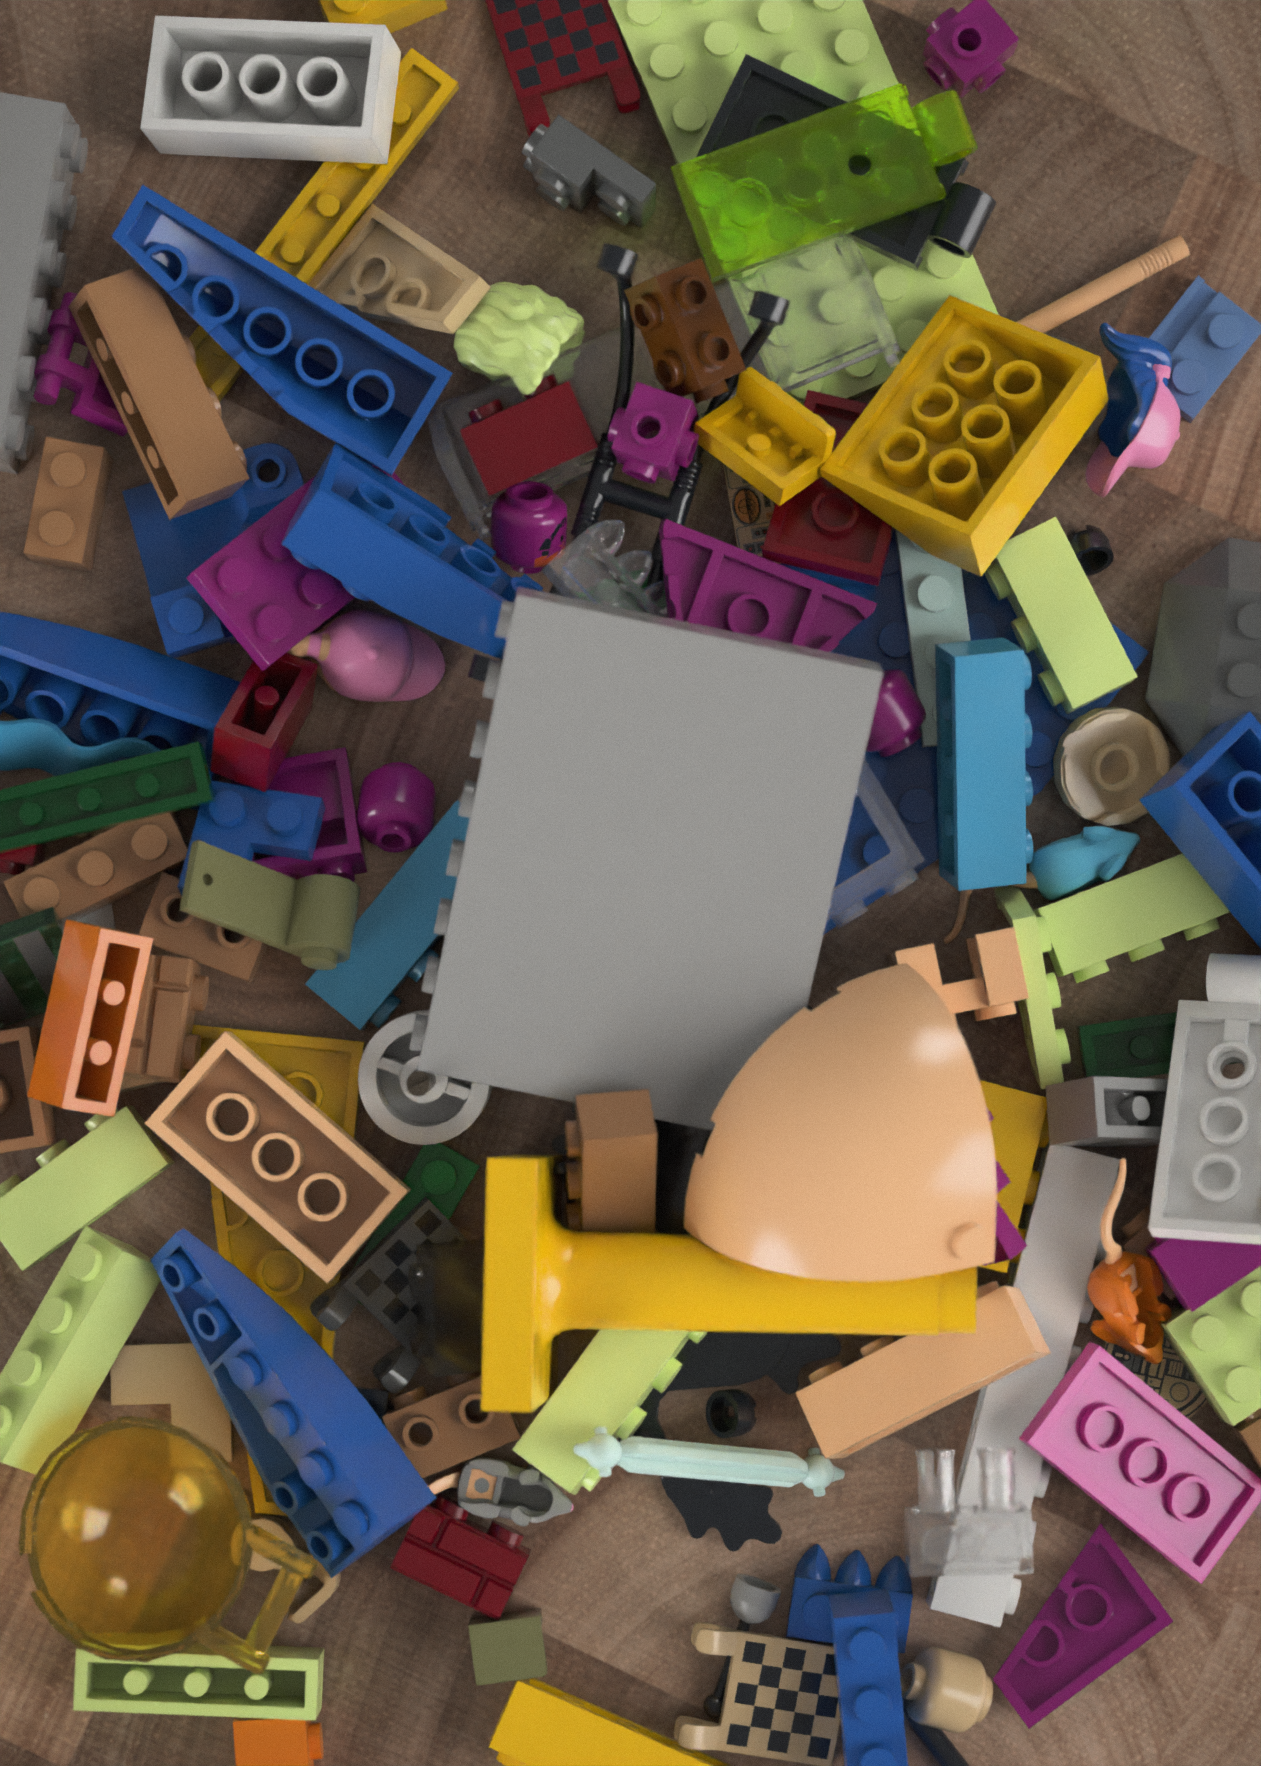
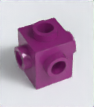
[923,0,1019,98]
[608,382,699,483]

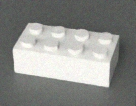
[140,16,401,164]

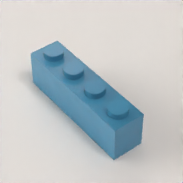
[935,637,1033,891]
[305,800,469,1031]

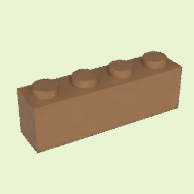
[68,266,249,520]

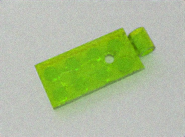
[671,83,978,283]

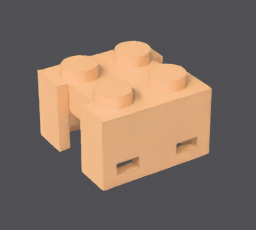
[887,927,1029,1024]

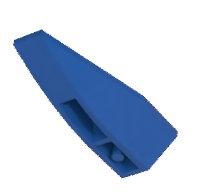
[150,1228,436,1578]

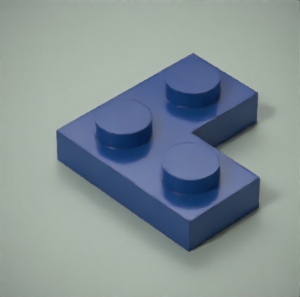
[177,781,326,896]

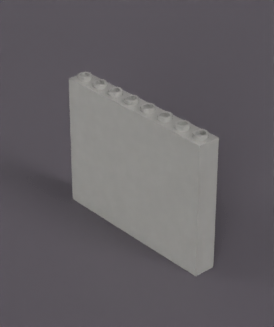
[409,587,883,1131]

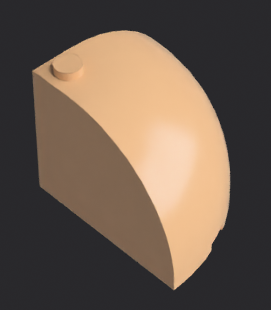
[684,963,996,1281]

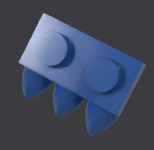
[786,1544,913,1654]

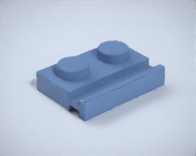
[1149,275,1261,423]

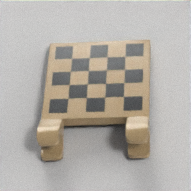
[673,1621,840,1766]

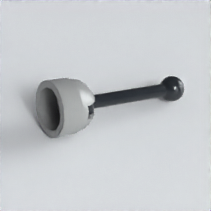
[703,1574,782,1718]

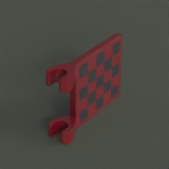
[485,0,641,137]

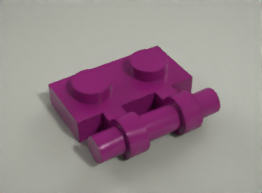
[33,292,128,437]

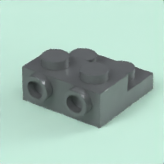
[522,114,656,229]

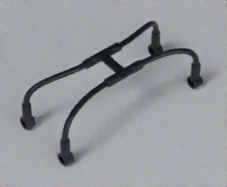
[468,243,790,682]

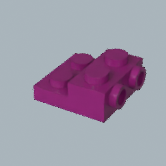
[231,747,368,882]

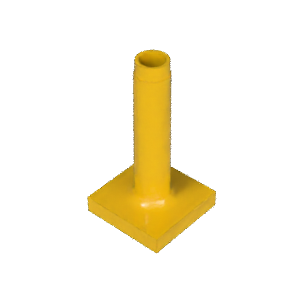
[481,1154,977,1412]

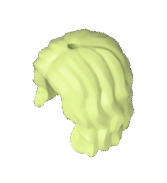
[454,282,585,395]

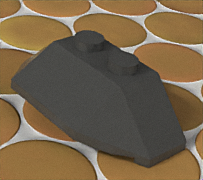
[1145,538,1261,758]

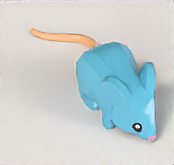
[944,826,1140,944]

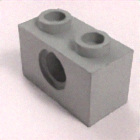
[1046,1076,1168,1148]

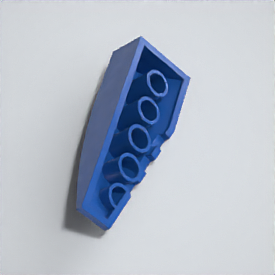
[112,185,453,476]
[282,443,544,660]
[0,612,240,811]

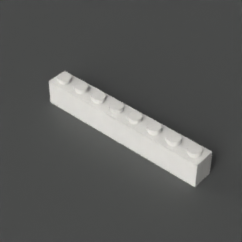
[926,1142,1125,1627]

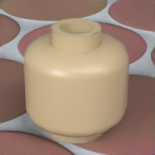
[900,1647,993,1733]

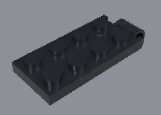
[694,54,996,271]

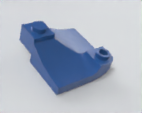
[122,443,344,658]

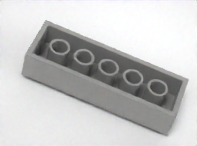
[0,92,88,474]

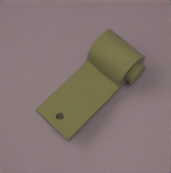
[180,840,361,970]

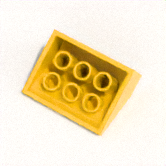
[820,295,1109,577]

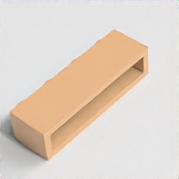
[795,1281,1051,1459]

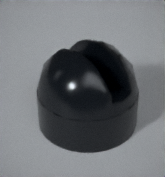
[1066,524,1114,576]
[706,1389,757,1438]

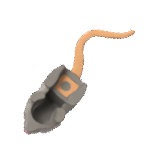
[427,1456,573,1527]

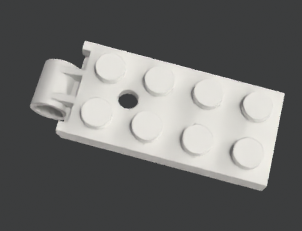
[1148,953,1261,1244]

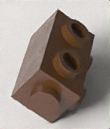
[624,258,747,404]

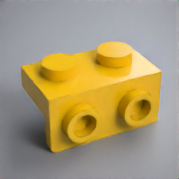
[694,367,836,506]

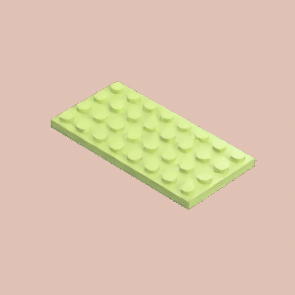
[607,0,999,405]

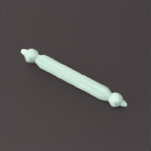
[573,1427,845,1497]

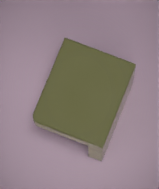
[468,1608,548,1686]

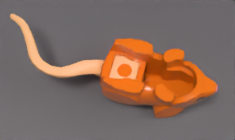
[1087,1158,1172,1365]

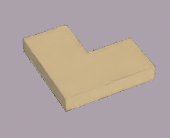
[110,1342,234,1464]

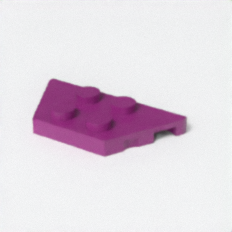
[659,519,877,652]

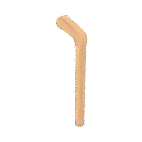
[1017,235,1190,333]

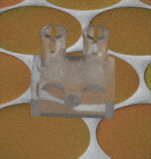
[904,1446,1033,1577]

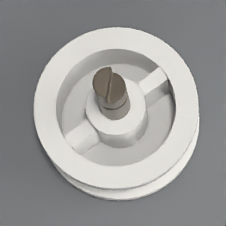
[358,1010,492,1145]

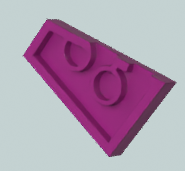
[993,1523,1173,1729]

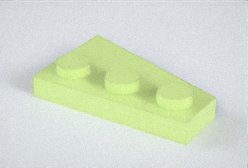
[994,885,1071,1090]

